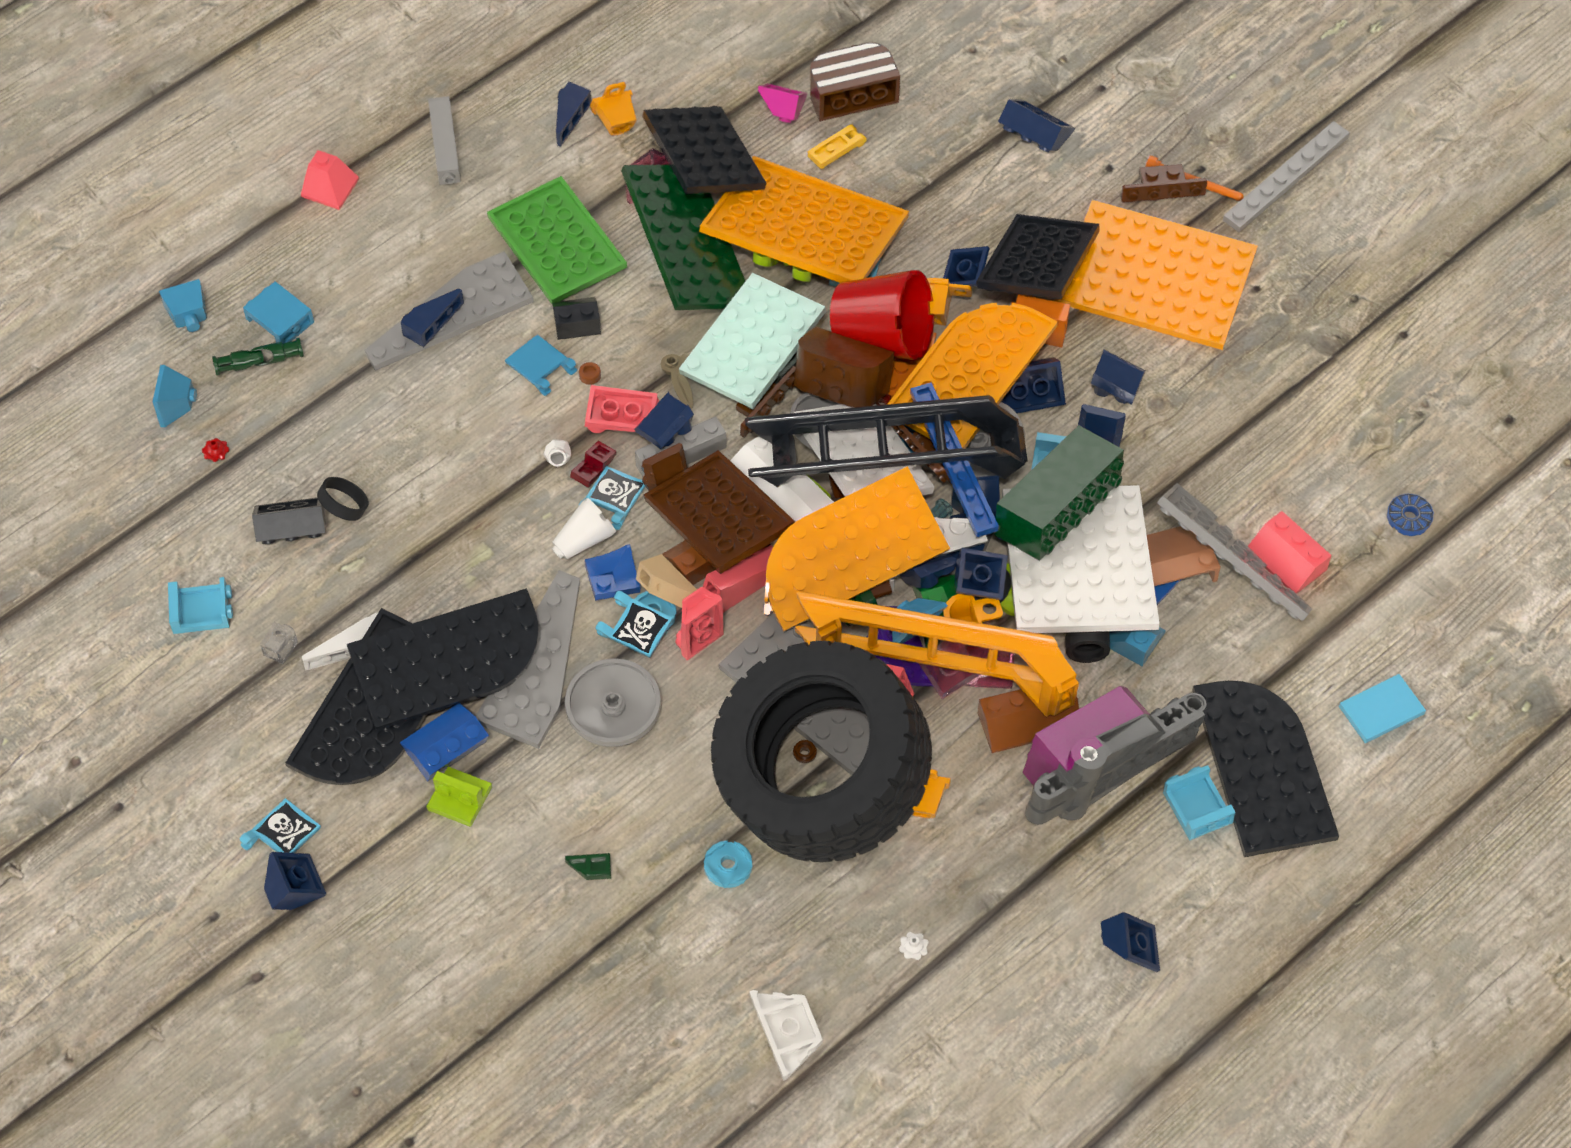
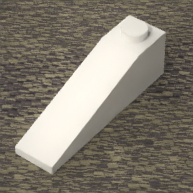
[302,613,378,671]

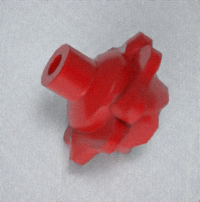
[201,438,230,462]

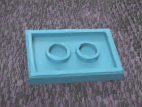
[1339,674,1426,744]

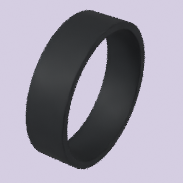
[317,477,369,521]

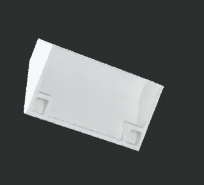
[730,436,833,547]

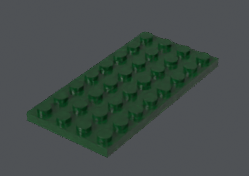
[621,165,746,310]

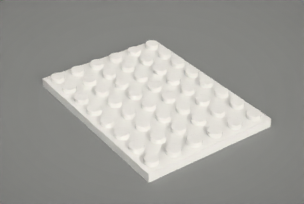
[1002,485,1160,633]

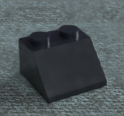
[552,297,601,340]

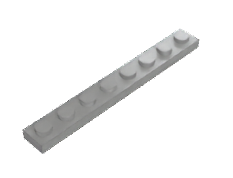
[1223,121,1350,232]

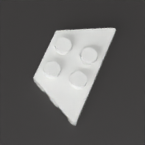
[750,990,823,1081]

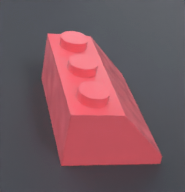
[1248,511,1332,594]

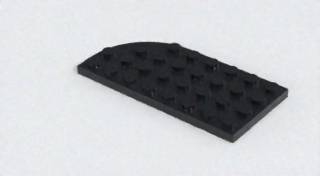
[346,588,538,731]
[285,608,426,785]
[1192,680,1339,858]

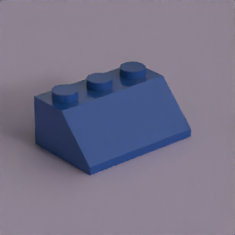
[400,703,489,782]

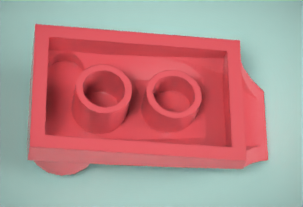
[585,385,659,433]
[675,587,724,661]

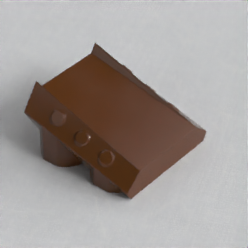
[641,443,688,491]

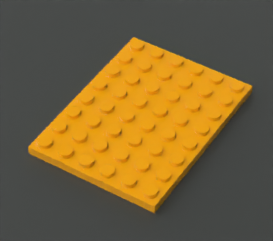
[699,156,909,283]
[1054,200,1258,350]

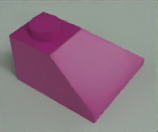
[758,83,807,123]

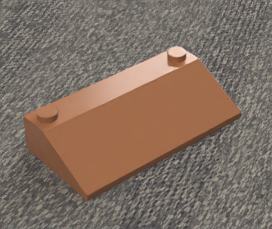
[1147,526,1221,586]

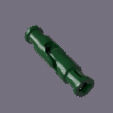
[212,338,304,376]

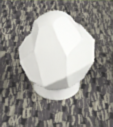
[543,439,571,467]

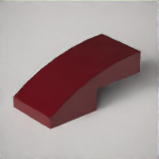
[570,440,617,488]

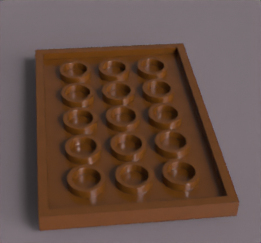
[643,450,795,574]

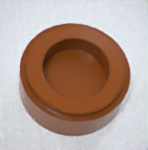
[579,362,601,385]

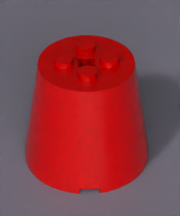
[830,270,934,360]

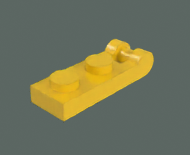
[808,124,867,169]

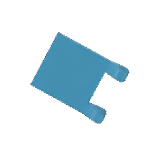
[505,334,577,396]

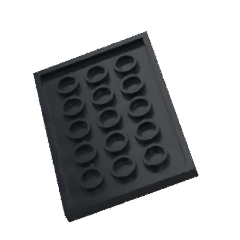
[642,106,766,194]
[976,214,1100,299]

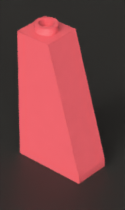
[703,545,773,613]

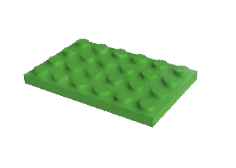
[487,176,627,304]

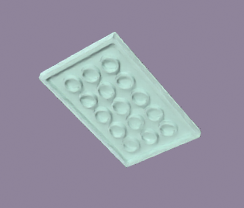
[679,273,826,409]

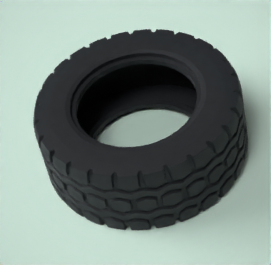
[711,641,932,862]

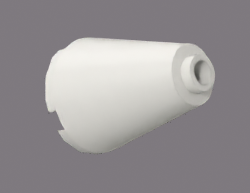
[552,498,616,559]

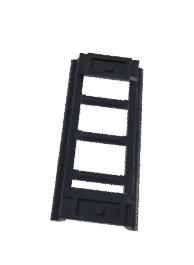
[745,395,1028,488]

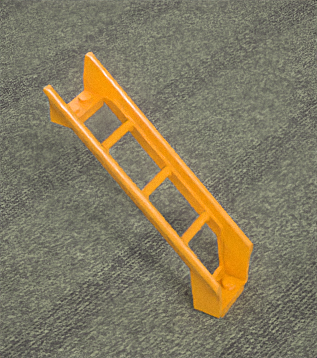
[795,591,1079,717]

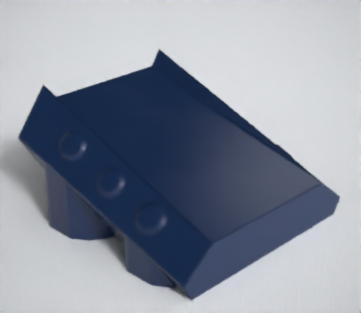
[1091,349,1146,405]
[634,391,694,449]
[1078,404,1126,447]
[899,554,957,589]

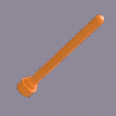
[1145,155,1244,201]

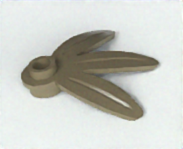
[661,350,693,409]

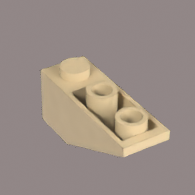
[636,554,697,608]

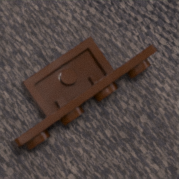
[1121,164,1207,203]
[736,366,795,438]

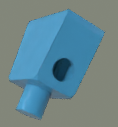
[159,279,207,332]

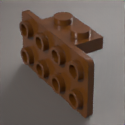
[891,425,952,485]

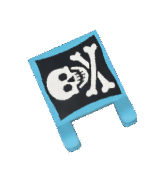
[579,466,645,530]
[595,591,673,658]
[240,798,321,853]

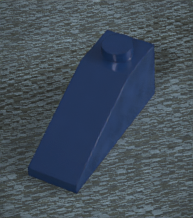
[556,82,592,147]
[400,288,464,347]

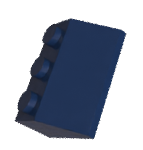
[998,99,1075,152]
[1001,357,1066,414]

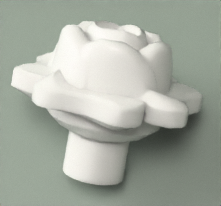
[899,932,928,960]

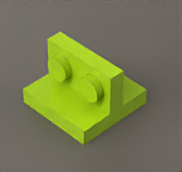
[427,766,492,827]

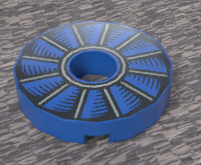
[1387,493,1434,536]

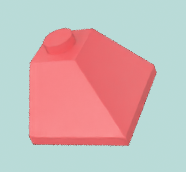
[301,150,359,210]

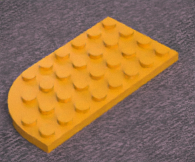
[888,303,1058,449]
[765,466,950,632]

